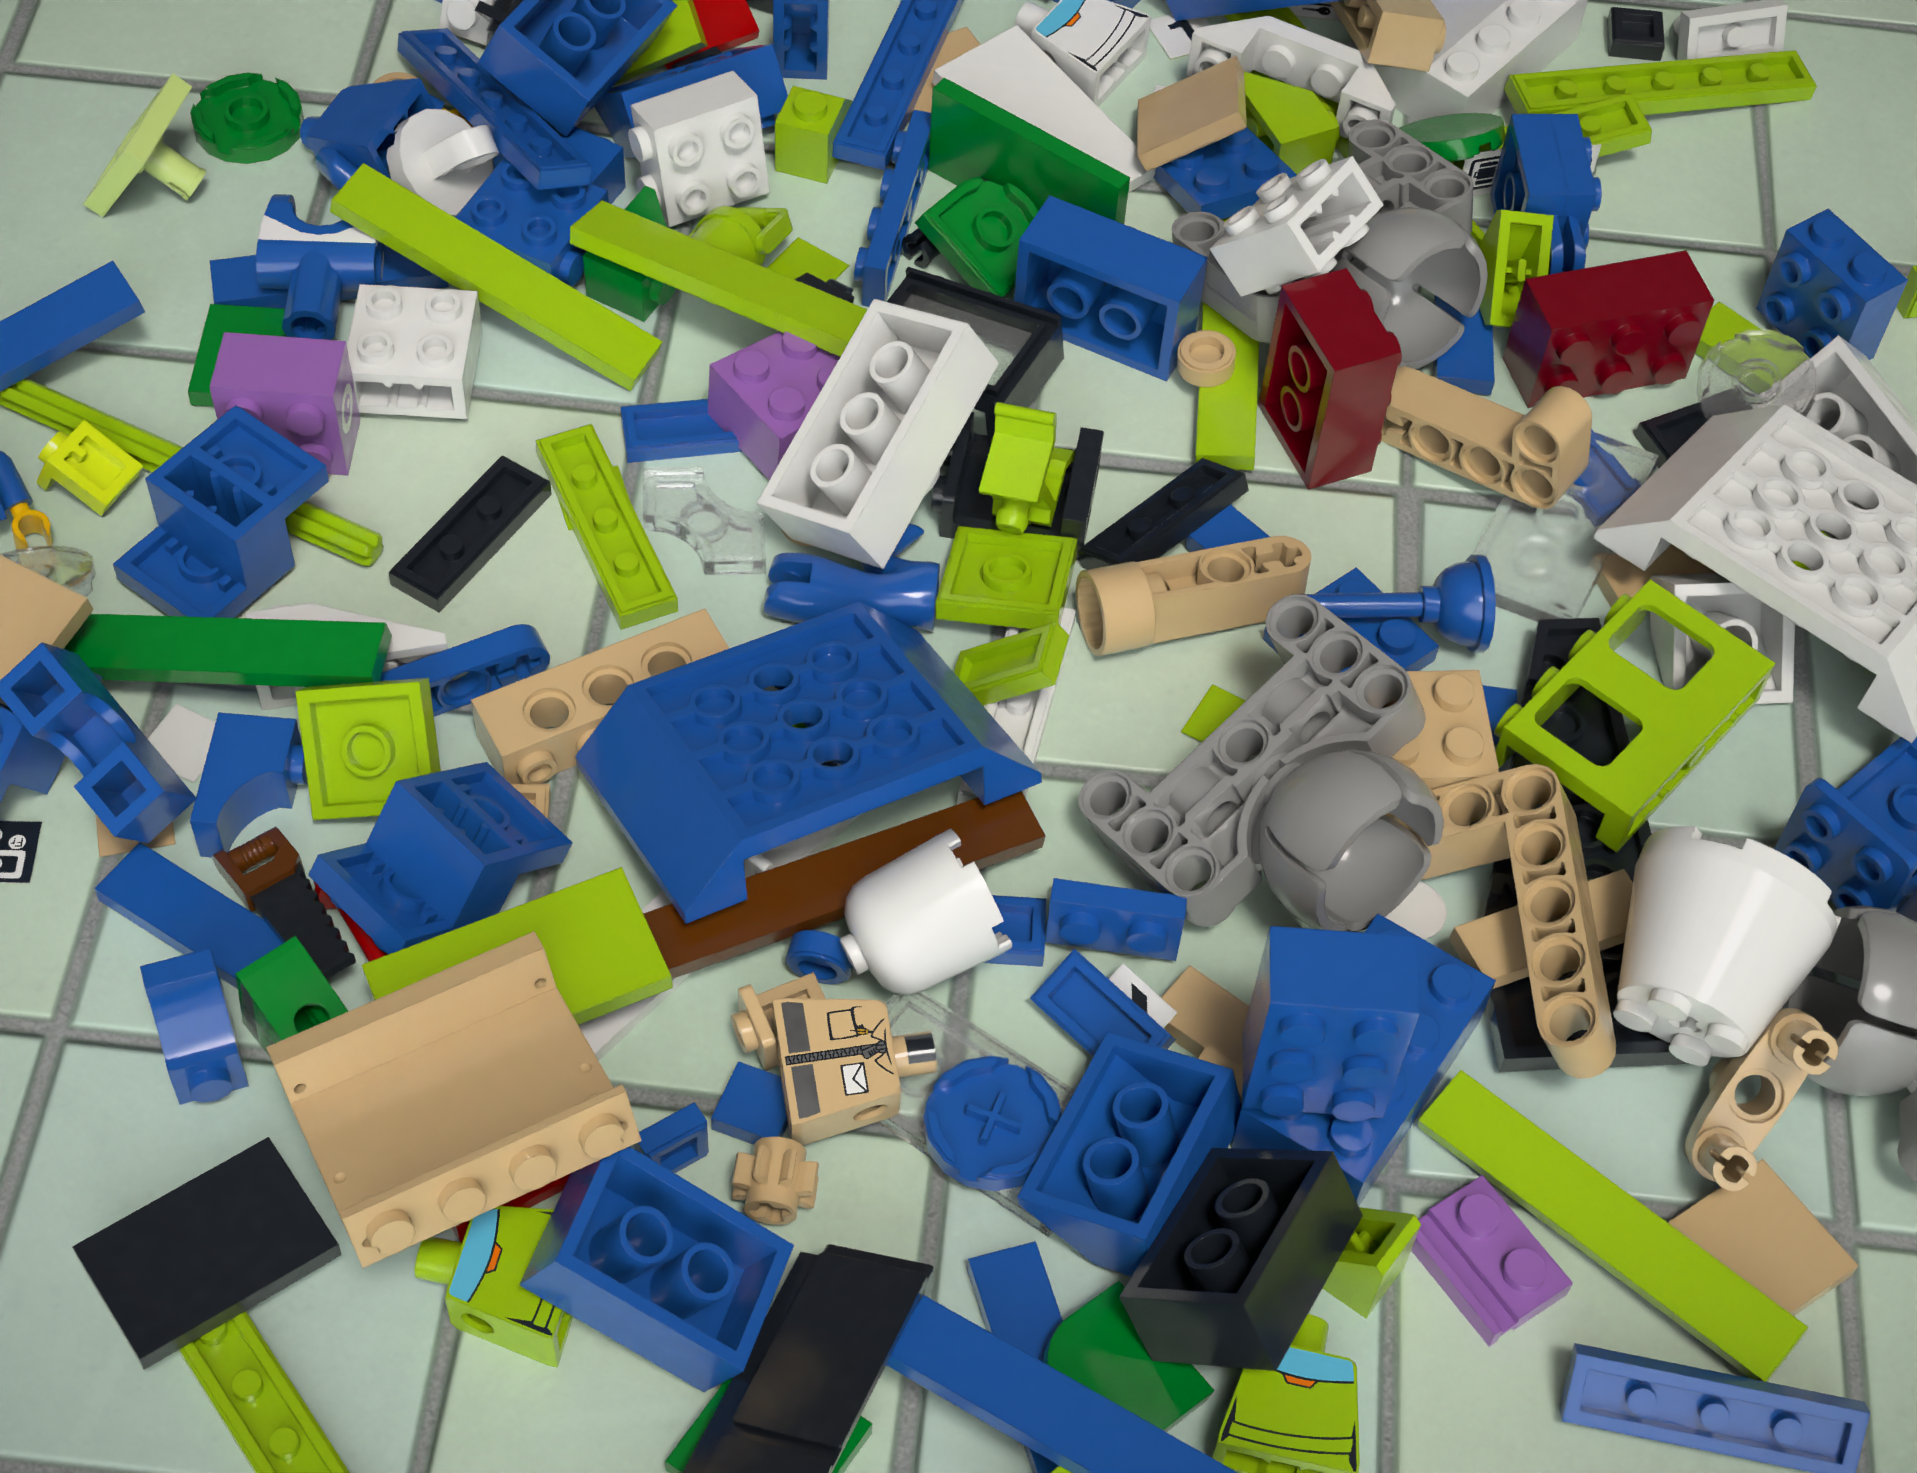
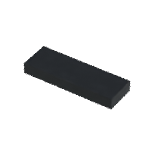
[388,455,552,613]
[1078,458,1249,570]

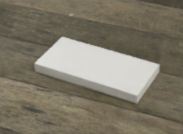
[932,25,1156,193]

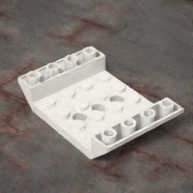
[1593,404,1917,743]

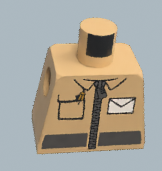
[772,998,937,1146]

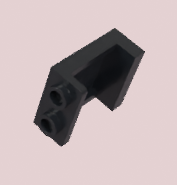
[931,412,1104,560]

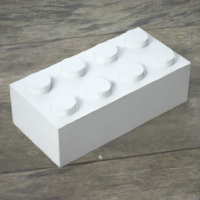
[757,299,999,569]

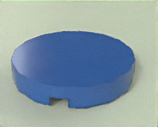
[923,1056,1062,1192]

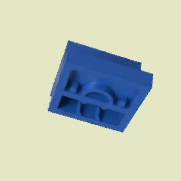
[113,405,329,618]
[308,762,573,954]

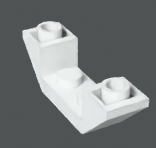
[1186,16,1396,139]

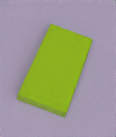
[361,867,673,1025]

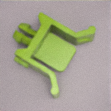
[979,402,1076,534]

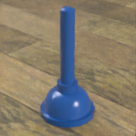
[1292,554,1496,653]

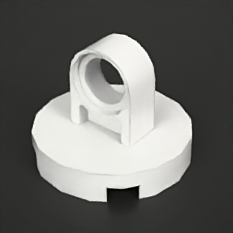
[387,109,499,217]

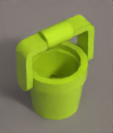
[689,205,793,265]

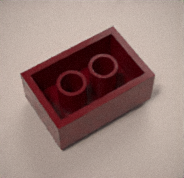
[1502,250,1714,408]
[1258,268,1402,490]

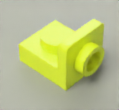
[36,420,143,516]

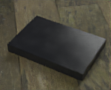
[72,1137,341,1370]

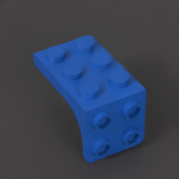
[1774,737,1917,912]

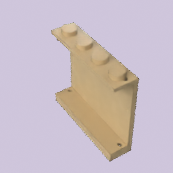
[266,931,641,1268]

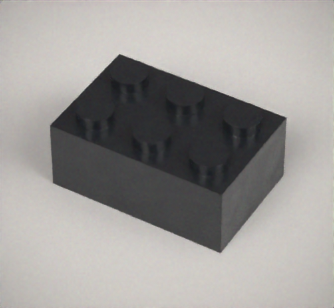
[1119,1148,1363,1371]

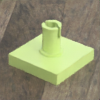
[83,73,206,217]

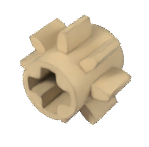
[731,1137,819,1225]

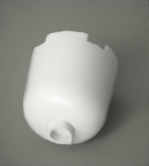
[839,829,1012,995]

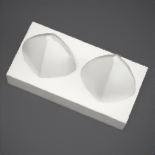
[1673,0,1788,60]

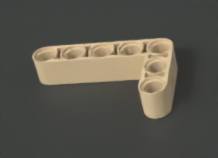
[1385,764,1616,1079]

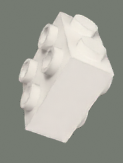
[628,71,770,227]
[1210,156,1384,297]
[347,284,482,419]

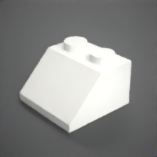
[1650,573,1795,704]

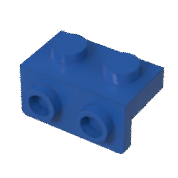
[1045,878,1187,961]

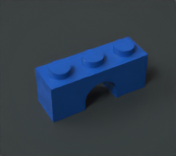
[0,642,197,843]

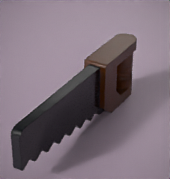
[212,827,356,979]

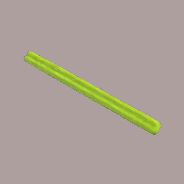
[0,378,384,567]

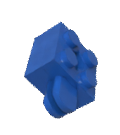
[1490,114,1602,275]

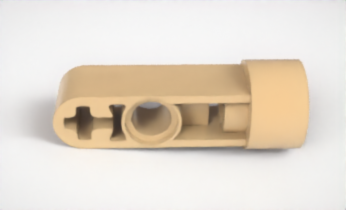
[1076,536,1311,656]

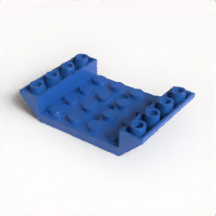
[575,602,1042,924]

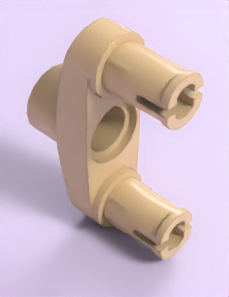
[1685,1008,1838,1191]

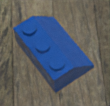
[594,44,788,158]
[1017,1032,1242,1277]

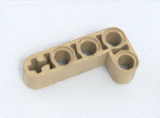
[1381,366,1592,509]

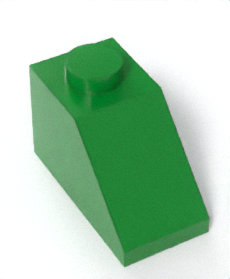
[583,185,676,322]

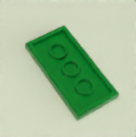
[928,78,1130,224]

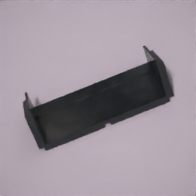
[683,1244,934,1473]

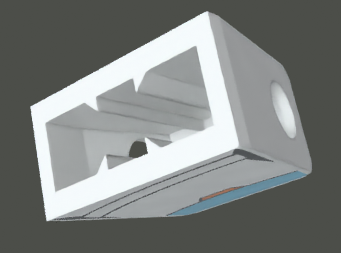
[1015,0,1151,107]

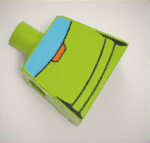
[414,1206,573,1368]
[1211,1314,1360,1473]

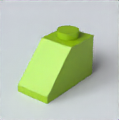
[1244,71,1340,175]
[775,86,853,184]

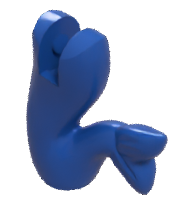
[764,523,940,631]

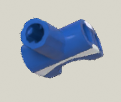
[256,194,384,340]

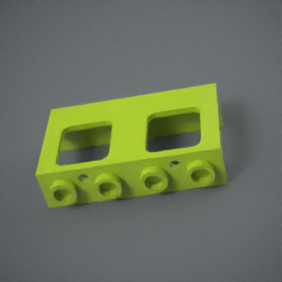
[1494,579,1776,852]

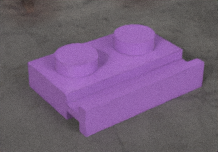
[1411,1175,1573,1347]

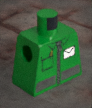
[235,936,348,1057]

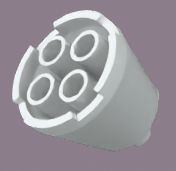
[1613,826,1841,1066]

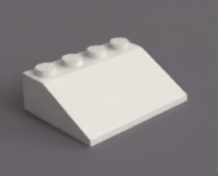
[1346,0,1588,121]

